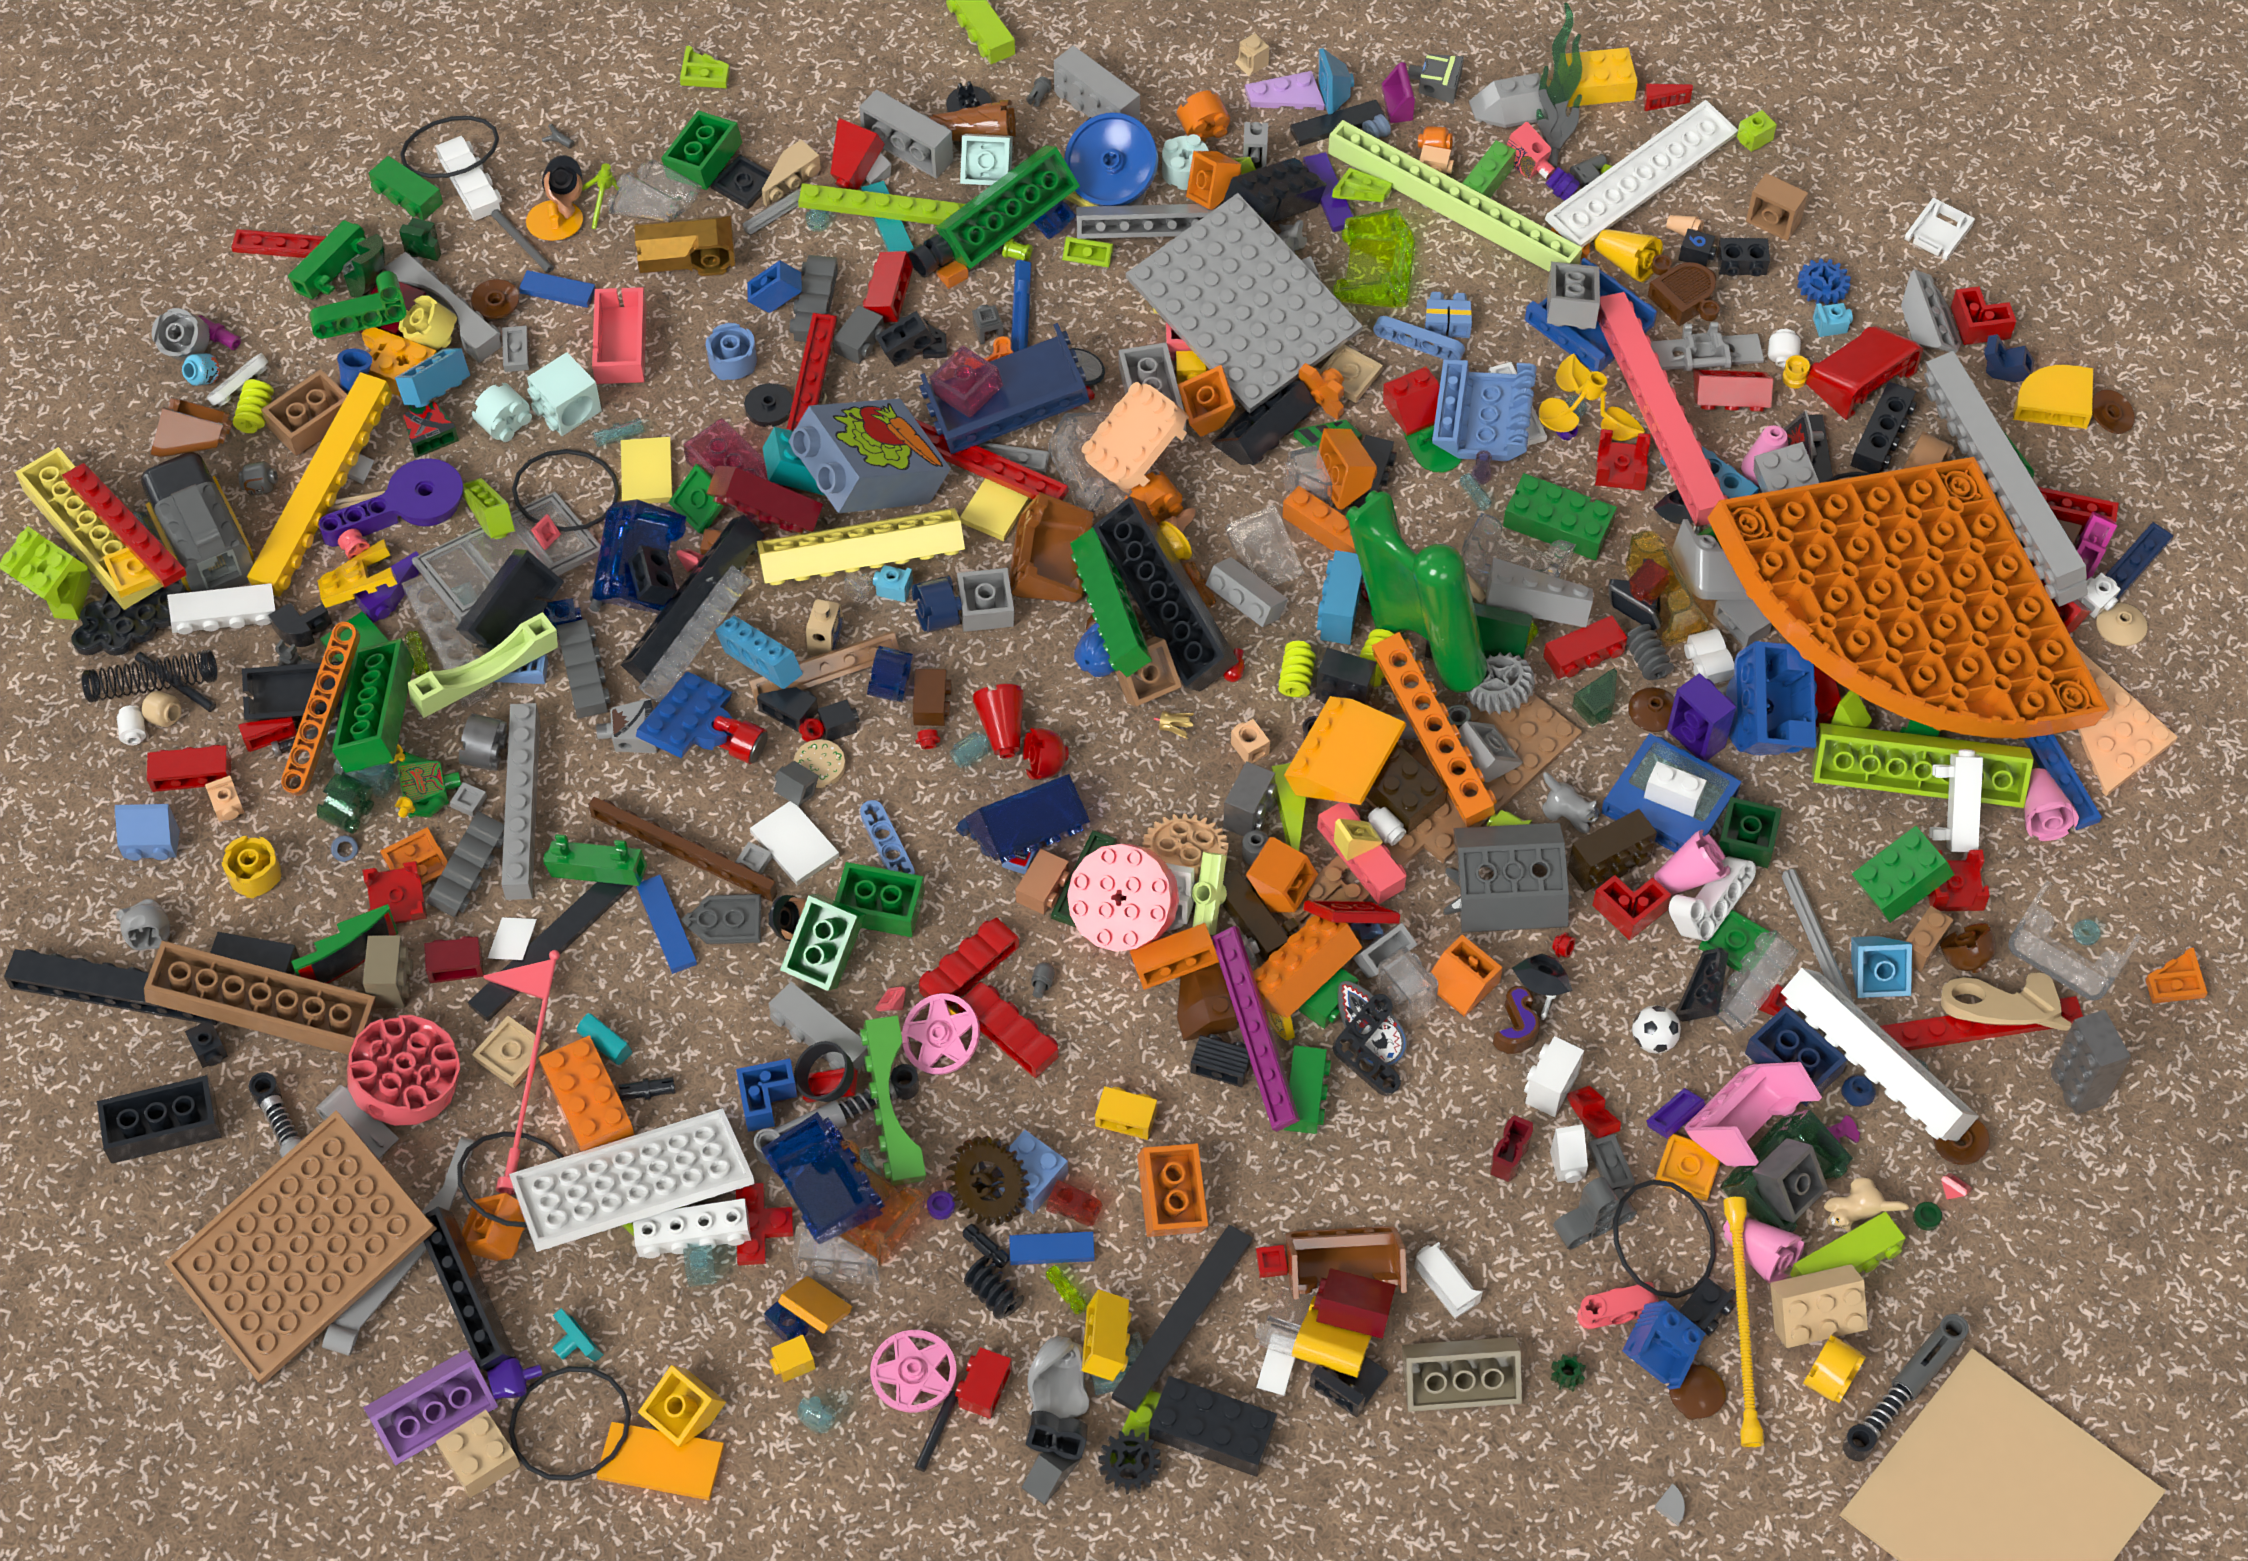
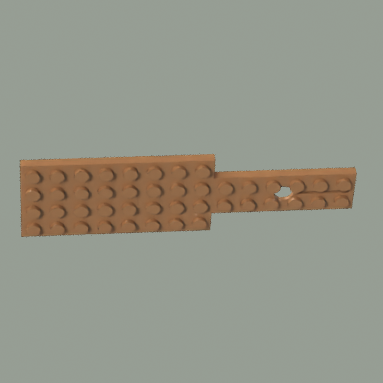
[1278,693,1582,931]

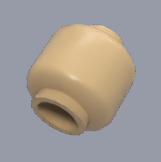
[142,691,181,727]

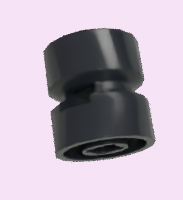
[908,234,953,278]

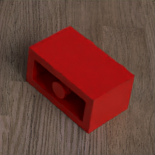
[955,1347,1012,1419]

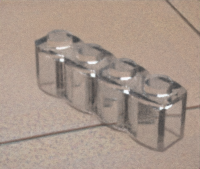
[1717,930,1799,1033]

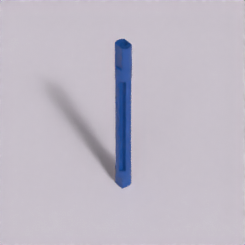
[1011,260,1032,352]

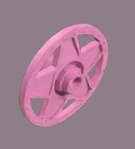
[902,994,980,1075]
[870,1330,956,1413]

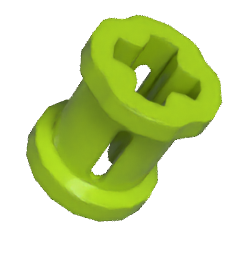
[1002,238,1033,262]

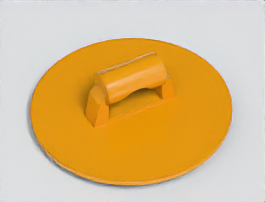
[526,200,583,241]

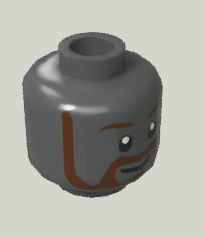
[238,461,278,496]

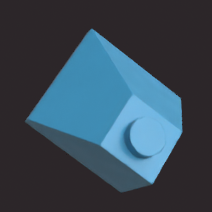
[1319,48,1354,114]
[1851,936,1912,998]

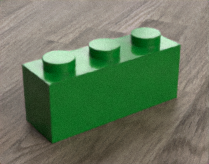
[368,156,443,220]
[1284,1045,1331,1134]

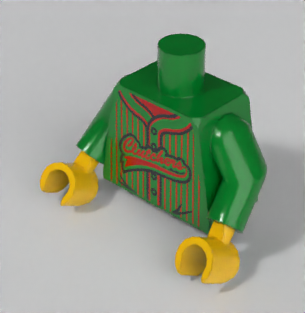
[389,744,462,818]

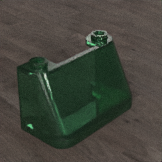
[1720,1109,1853,1233]

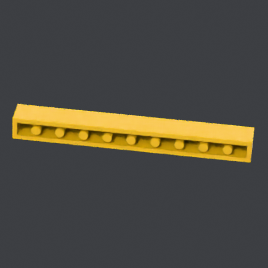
[247,372,392,597]

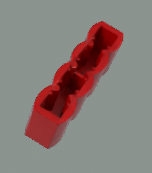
[919,917,1019,1007]
[958,982,1059,1078]

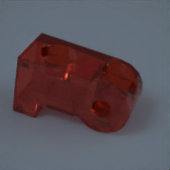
[1046,1180,1103,1226]

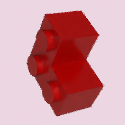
[1950,286,2016,345]
[1592,875,1671,941]

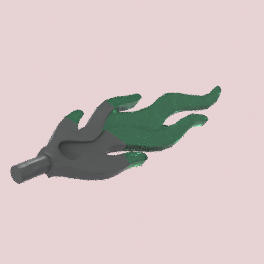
[1536,2,1582,169]

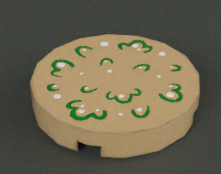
[794,739,846,788]

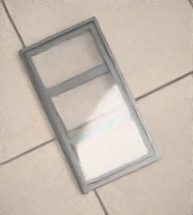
[412,492,603,622]

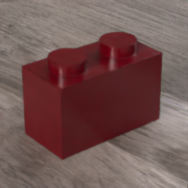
[424,936,484,983]

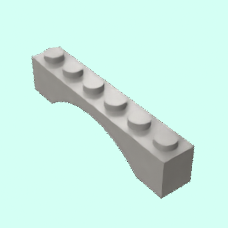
[384,252,502,363]

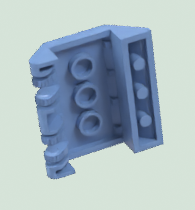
[1432,359,1537,461]

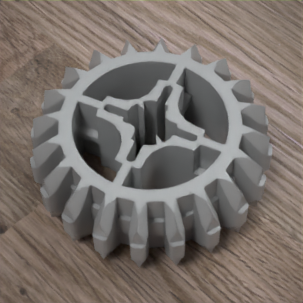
[1466,652,1535,715]

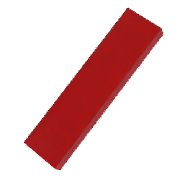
[231,229,327,258]

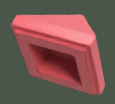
[531,514,561,550]
[676,549,704,572]
[875,986,905,1011]
[1941,1173,1972,1199]

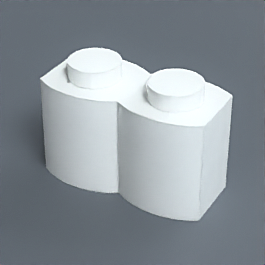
[1684,629,1734,684]

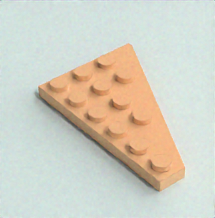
[2076,647,2178,796]

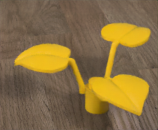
[1539,354,1645,441]

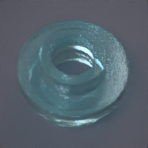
[2072,919,2100,945]

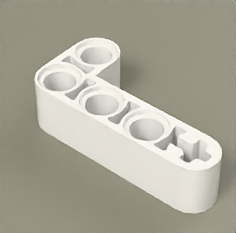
[1669,857,1756,941]

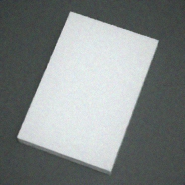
[750,801,840,886]

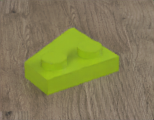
[680,46,730,88]

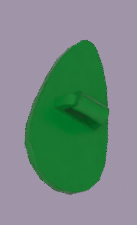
[1403,424,1462,473]

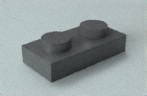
[1588,1134,1635,1190]

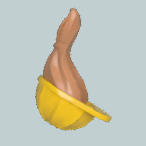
[1159,508,1196,560]

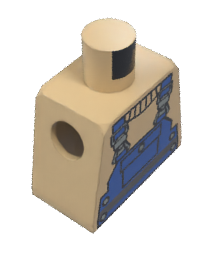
[806,599,844,656]

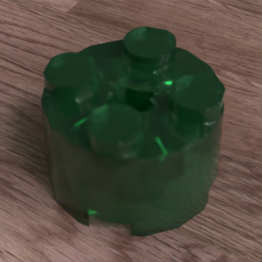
[316,772,374,834]

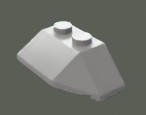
[1469,73,1565,128]
[1901,269,1961,353]

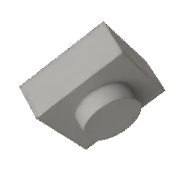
[450,782,487,817]
[735,842,772,874]

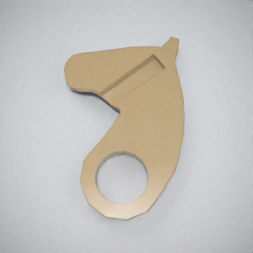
[1941,973,2072,1031]

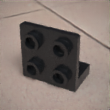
[1310,1356,1388,1418]

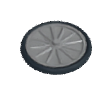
[1069,348,1105,386]

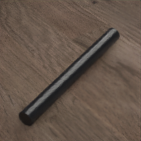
[135,652,216,712]

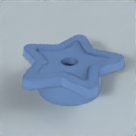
[1350,923,1384,940]

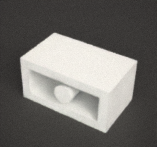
[1644,761,1707,817]

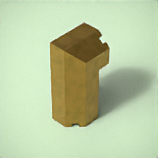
[634,216,735,276]

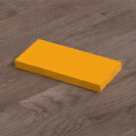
[596,1422,724,1501]

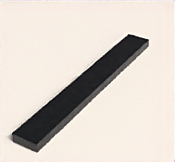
[468,882,633,1022]
[1111,1225,1253,1413]

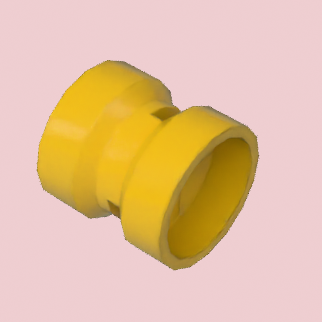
[1782,355,1810,389]

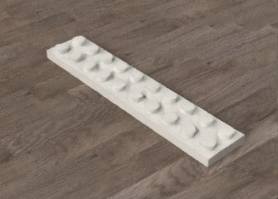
[1545,100,1738,248]

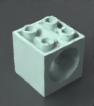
[960,134,1013,185]
[527,352,602,436]

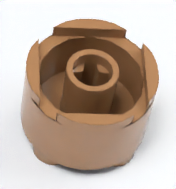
[1903,431,1954,469]

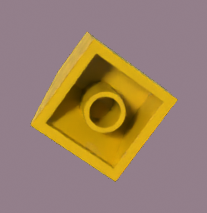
[638,1365,726,1447]

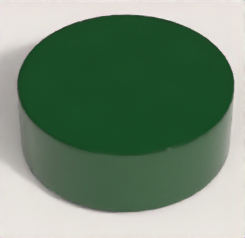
[1913,1202,1942,1231]

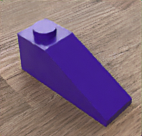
[354,551,420,623]

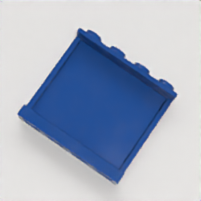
[1525,258,1657,372]

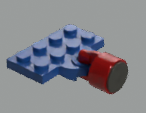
[636,671,768,765]

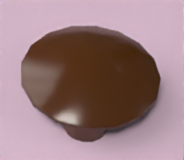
[1669,1364,1726,1420]

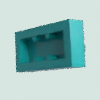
[552,1308,604,1362]

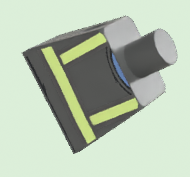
[1408,54,1464,104]

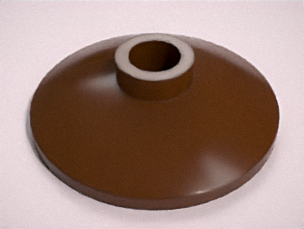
[471,279,519,319]
[2092,389,2135,434]
[1628,687,1675,732]
[1933,1119,1990,1165]

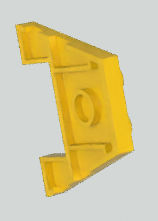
[317,539,397,608]

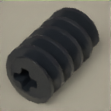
[964,1256,1024,1319]

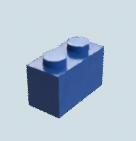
[747,260,802,313]

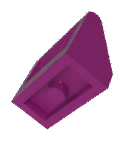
[1381,62,1415,123]

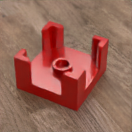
[1595,429,1651,491]
[1928,850,1990,911]
[362,861,427,924]

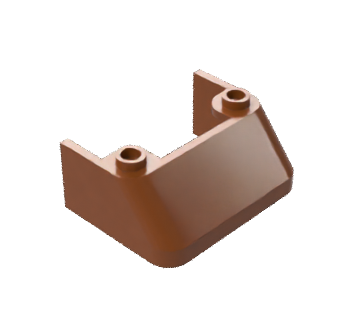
[1285,1226,1407,1299]

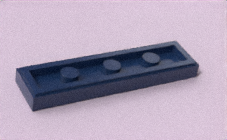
[2105,522,2174,600]

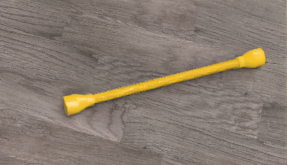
[1723,1197,1764,1447]

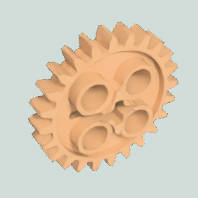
[1143,814,1228,882]

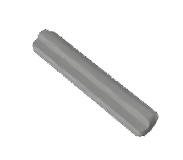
[742,190,800,235]

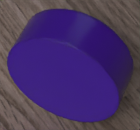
[927,1191,955,1220]

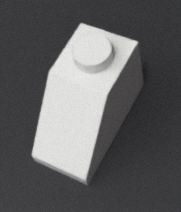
[1550,1124,1588,1183]

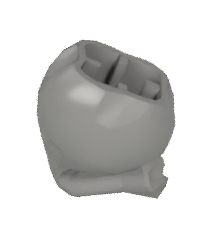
[116,899,170,950]

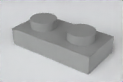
[502,326,529,372]

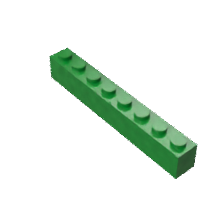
[1070,527,1152,677]

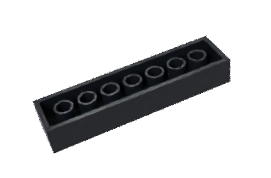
[1092,496,1239,692]

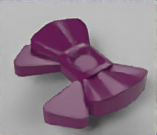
[1818,1115,1860,1154]

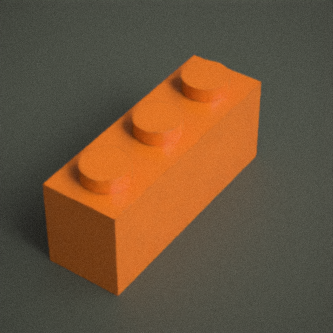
[1130,923,1219,990]

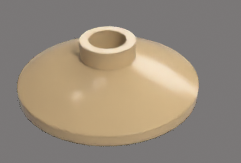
[2096,603,2148,646]

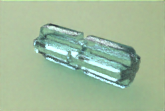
[1459,473,1492,511]

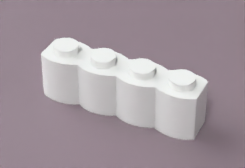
[435,136,502,221]

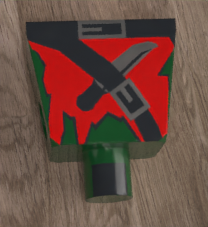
[403,402,459,458]

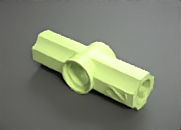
[1192,852,1227,935]

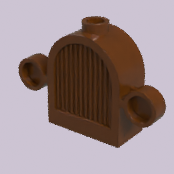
[1648,254,1720,327]

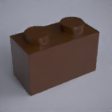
[913,669,952,726]

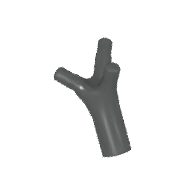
[542,123,575,149]

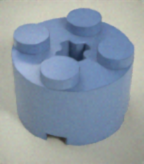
[706,323,757,380]

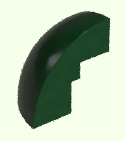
[344,234,385,298]

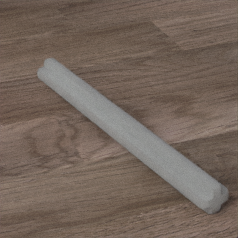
[1782,869,1853,1002]

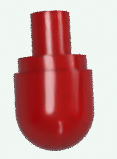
[1223,648,1245,682]

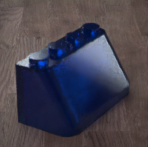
[965,774,1090,864]

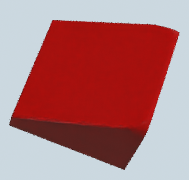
[1757,984,1793,1016]

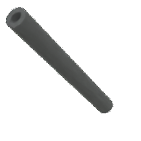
[491,209,554,274]

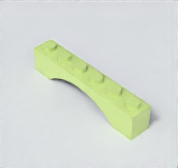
[408,612,558,718]

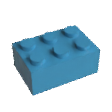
[1316,550,1363,645]

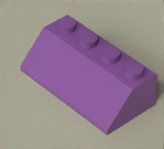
[363,1350,498,1466]

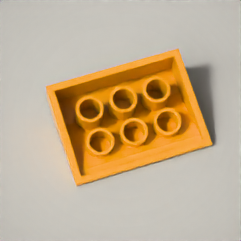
[1284,696,1406,805]

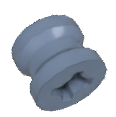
[1362,114,1391,139]

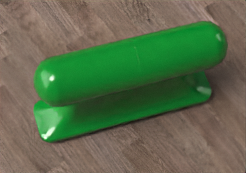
[1346,490,1488,693]

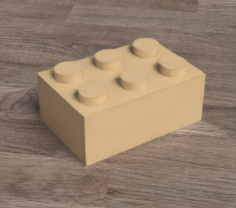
[1770,1264,1868,1348]

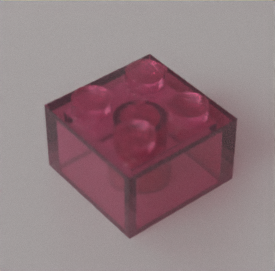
[929,345,1003,418]

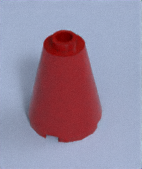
[973,684,1024,759]

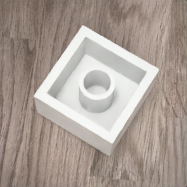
[1524,1036,1584,1117]

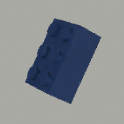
[1745,1006,1848,1107]

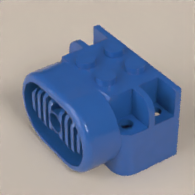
[1726,641,1818,756]

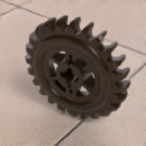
[946,1135,1030,1226]

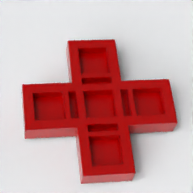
[736,1183,793,1266]

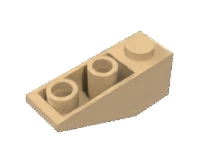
[762,139,821,207]

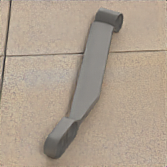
[322,1136,475,1356]

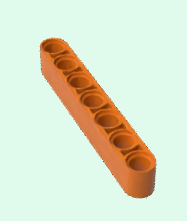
[281,621,360,796]

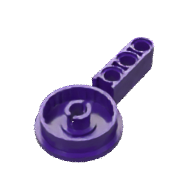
[319,458,463,547]

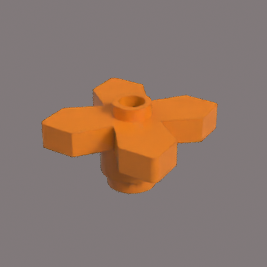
[1299,363,1344,420]

